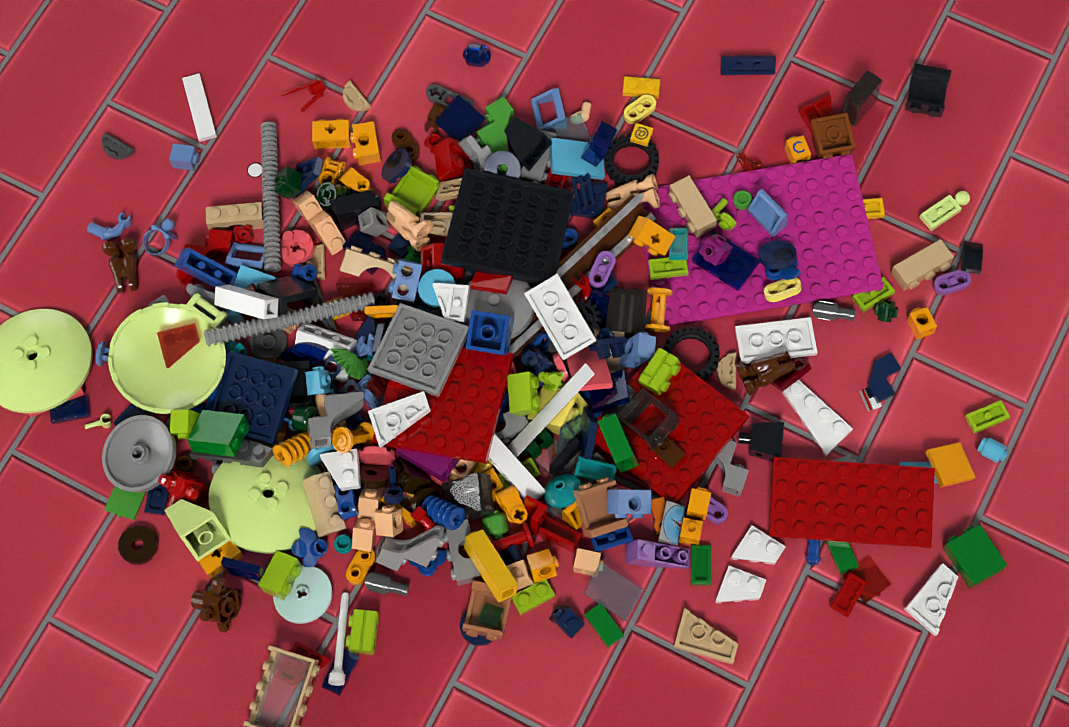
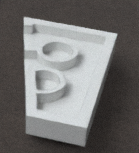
[368,391,431,448]
[904,564,958,636]

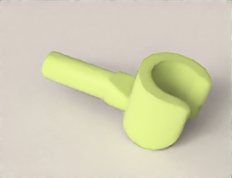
[85,414,111,429]

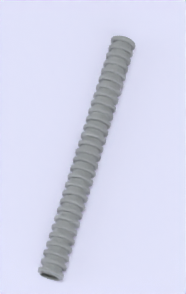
[261,121,281,272]
[204,292,376,347]

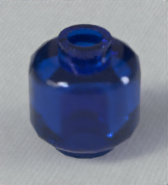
[463,43,491,67]

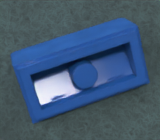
[590,526,634,552]

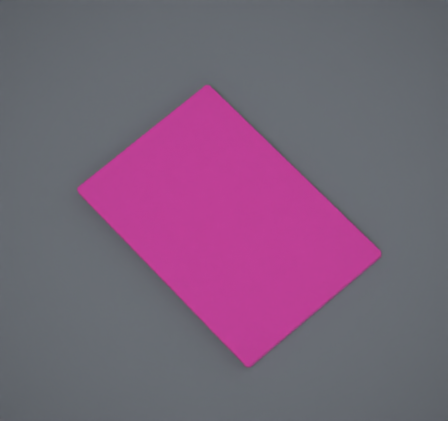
[641,154,883,326]

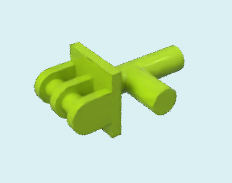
[538,371,565,391]

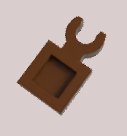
[424,102,452,134]

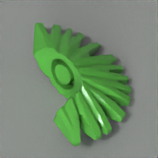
[330,348,371,380]

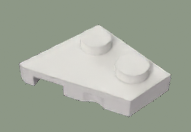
[320,449,361,491]
[731,526,786,565]
[715,566,766,604]

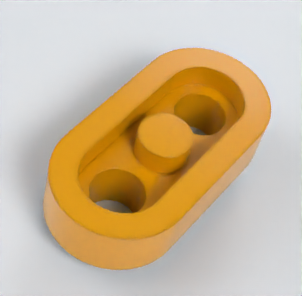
[346,550,376,585]

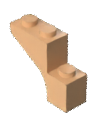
[292,191,348,255]
[352,484,386,552]

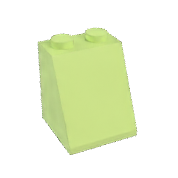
[164,499,231,562]

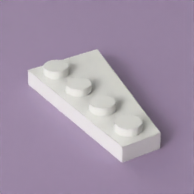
[782,380,853,457]

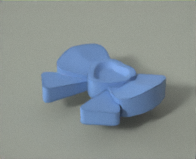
[354,333,375,359]

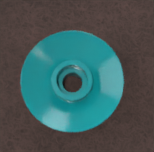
[544,474,581,508]

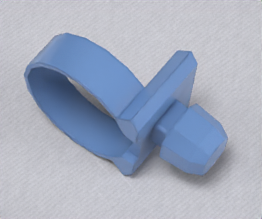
[143,218,178,255]

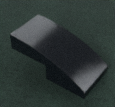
[961,241,983,275]

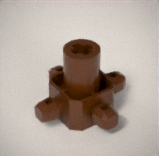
[191,578,243,632]

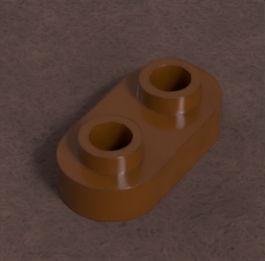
[391,129,420,162]

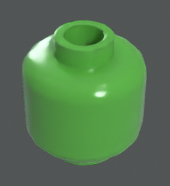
[481,510,509,540]

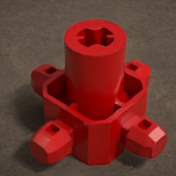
[158,469,210,509]

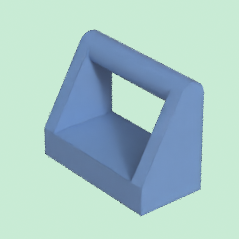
[530,88,566,132]
[748,189,788,238]
[225,242,266,273]

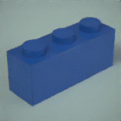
[174,248,238,287]

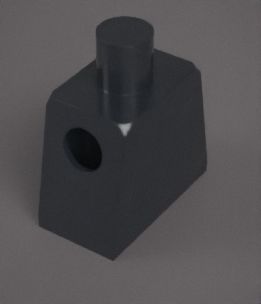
[738,422,784,462]

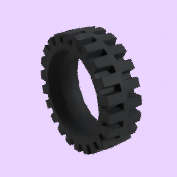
[604,133,659,185]
[663,326,720,381]

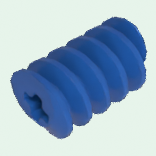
[421,495,465,531]

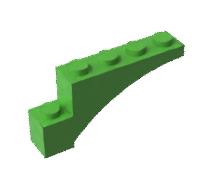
[477,97,520,180]

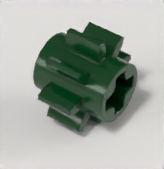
[874,300,898,322]

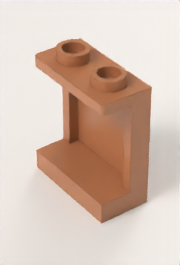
[573,477,628,538]
[462,581,512,641]

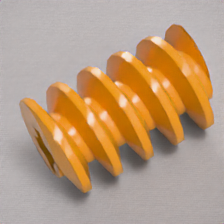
[272,431,311,467]

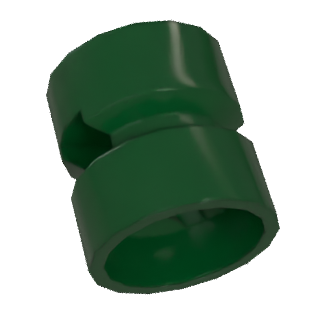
[317,182,352,207]
[523,429,554,461]

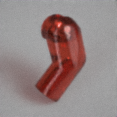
[736,152,762,171]

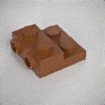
[810,113,856,159]

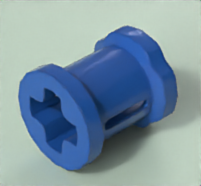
[292,263,317,281]

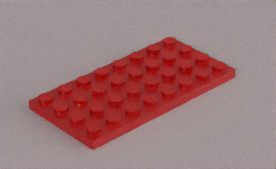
[769,457,935,548]

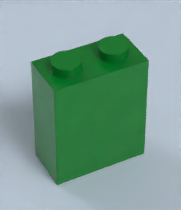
[187,410,250,457]
[597,414,639,473]
[943,525,1007,589]

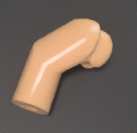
[570,102,591,124]

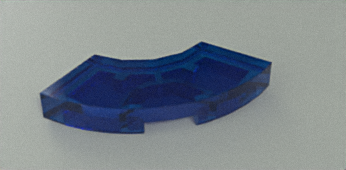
[280,342,330,365]

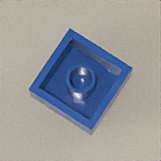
[466,310,514,355]

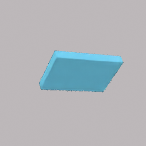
[549,138,605,180]
[224,265,277,324]

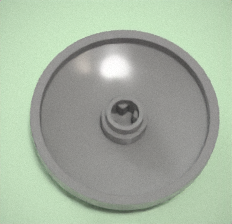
[463,279,535,339]
[102,415,176,493]

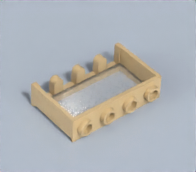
[243,646,320,727]

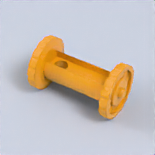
[644,288,673,332]
[331,422,374,453]

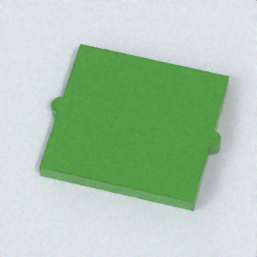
[104,486,147,521]

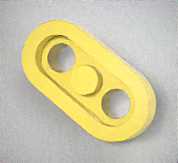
[624,95,656,124]
[764,278,802,302]

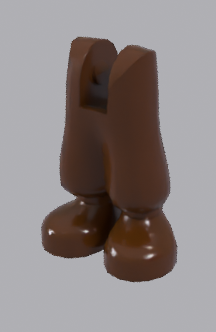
[102,238,137,294]
[735,351,796,396]

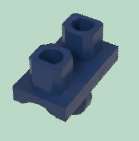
[589,327,628,360]
[521,345,555,376]

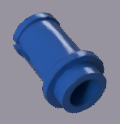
[805,540,822,565]

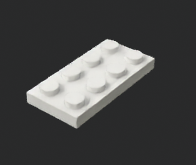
[524,274,597,360]
[735,317,817,364]

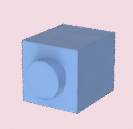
[169,144,199,171]

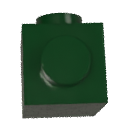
[274,166,302,200]

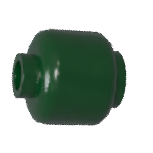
[291,406,320,431]

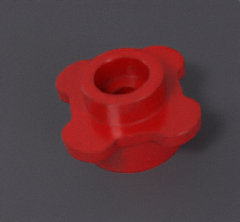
[424,133,443,154]
[233,224,253,243]

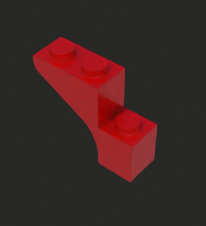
[176,229,235,286]

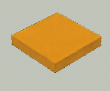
[925,442,976,488]

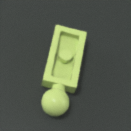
[919,191,970,231]

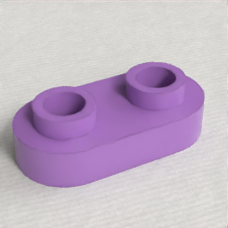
[588,251,616,288]
[933,269,971,295]
[706,497,728,525]

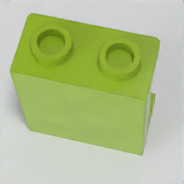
[383,166,439,219]

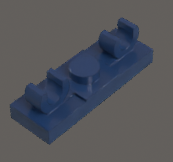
[720,55,776,75]

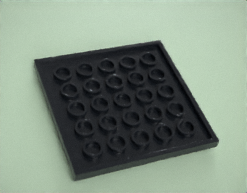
[440,168,575,285]

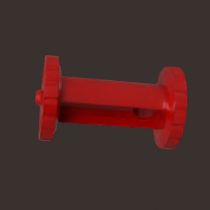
[487,522,534,552]

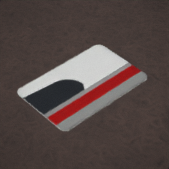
[859,388,882,411]

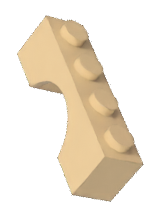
[340,246,412,292]

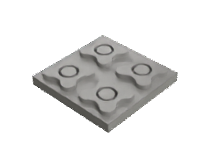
[368,303,469,397]

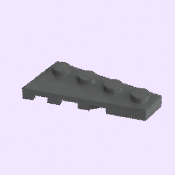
[189,438,273,467]

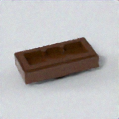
[643,428,686,469]

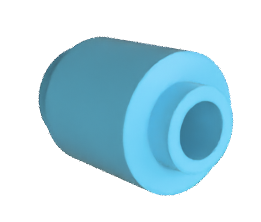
[977,437,1009,464]

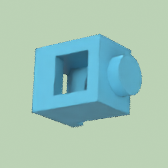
[305,367,334,395]

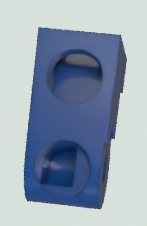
[334,484,359,520]

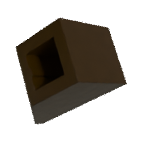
[393,456,431,495]

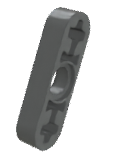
[426,84,475,117]

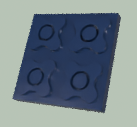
[211,351,299,445]

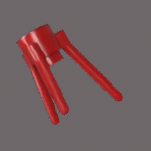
[280,78,326,112]

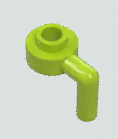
[712,198,737,231]

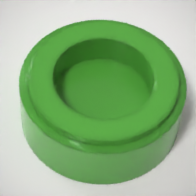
[733,190,752,210]

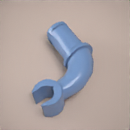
[87,212,132,241]

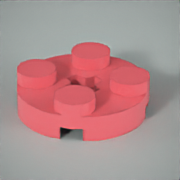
[280,230,315,267]

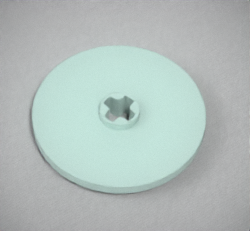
[273,565,333,624]

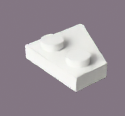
[433,283,470,324]

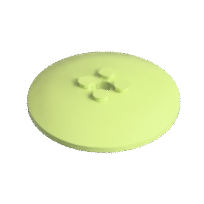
[0,309,93,413]
[209,442,322,554]

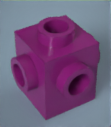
[699,234,733,266]

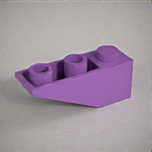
[625,539,690,569]

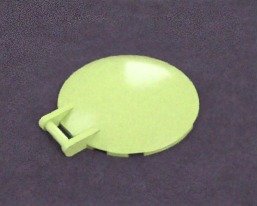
[108,292,228,414]

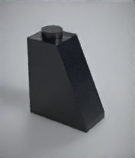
[504,116,552,171]
[329,190,382,231]

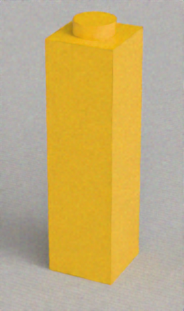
[464,529,518,603]

